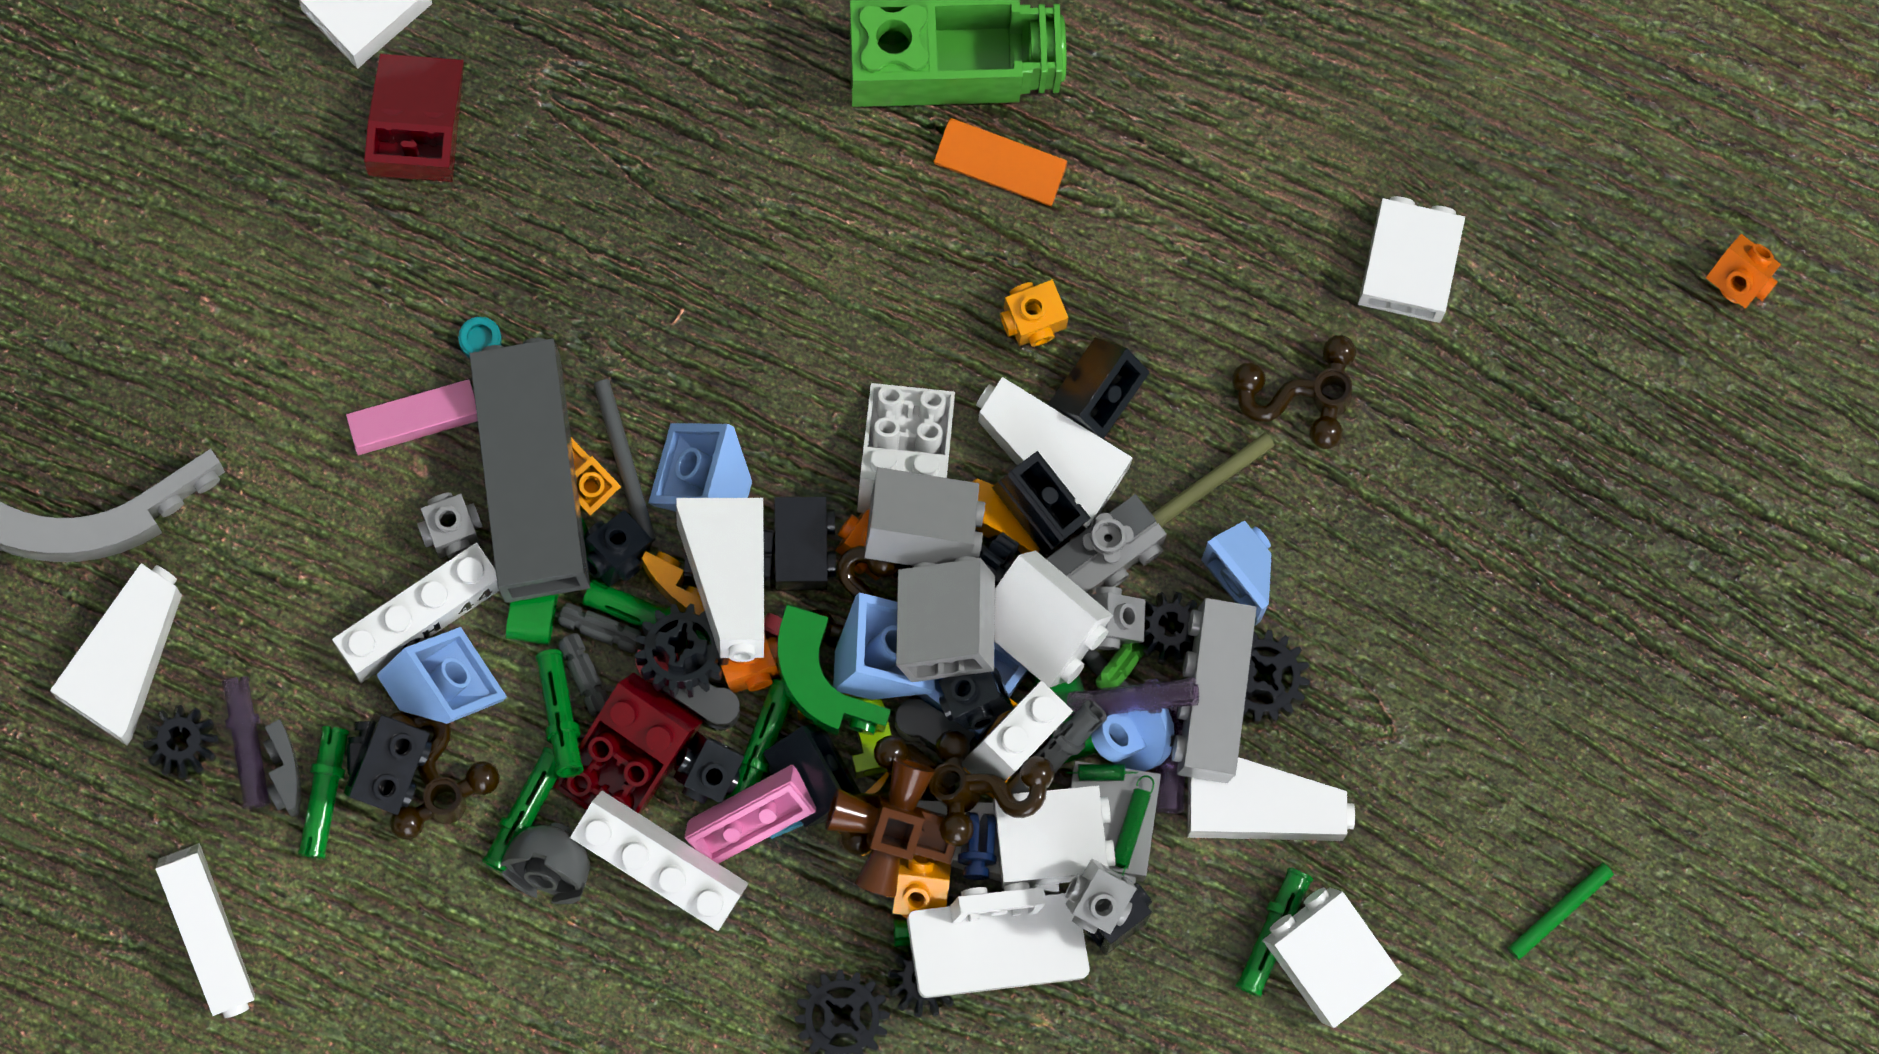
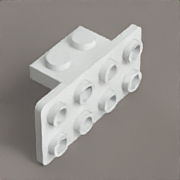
[907,882,1090,998]

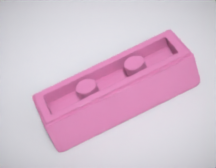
[346,379,478,455]
[684,765,816,864]

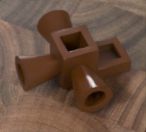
[825,757,956,897]

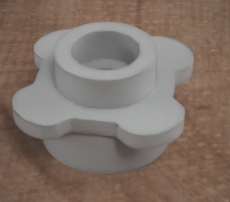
[1083,513,1134,564]

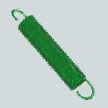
[1112,775,1155,875]

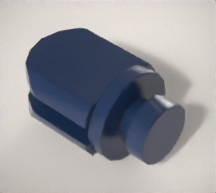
[957,812,997,880]

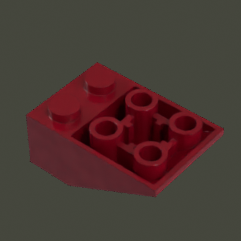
[364,54,464,182]
[554,672,704,814]

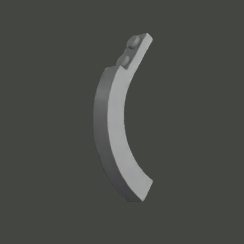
[0,449,225,562]

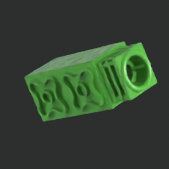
[849,0,1067,107]

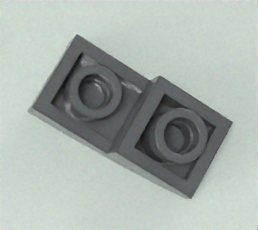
[263,719,301,818]

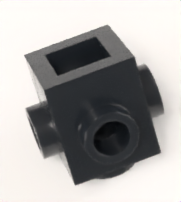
[584,510,653,587]
[939,667,1014,730]
[674,731,744,804]

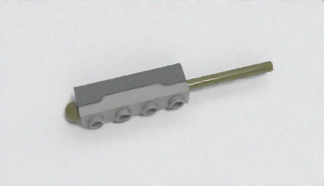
[1046,433,1275,595]

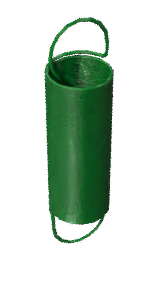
[1065,764,1138,781]

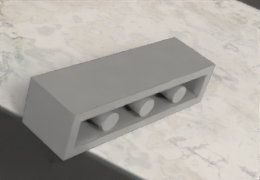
[1172,598,1257,783]

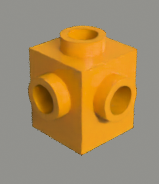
[1000,279,1068,347]
[886,854,951,918]

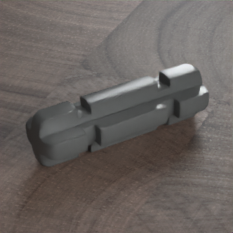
[558,603,642,653]
[558,633,608,716]

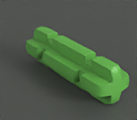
[1096,643,1145,694]

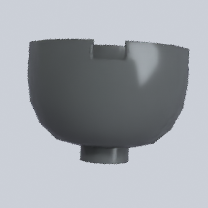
[500,823,590,905]

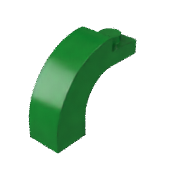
[777,604,891,736]

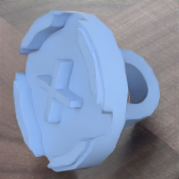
[1091,686,1174,771]

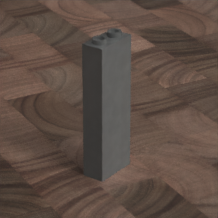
[469,338,590,603]

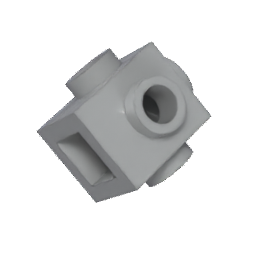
[417,493,483,559]
[1090,587,1145,650]
[1065,859,1137,935]

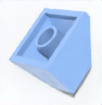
[648,423,752,512]
[1201,521,1271,626]
[833,592,935,700]
[377,627,507,724]

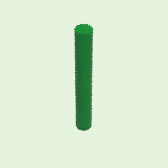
[1507,862,1614,961]

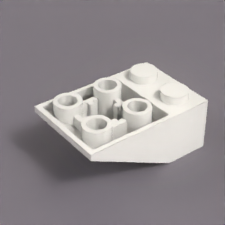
[857,383,955,513]

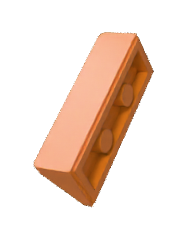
[934,118,1067,207]

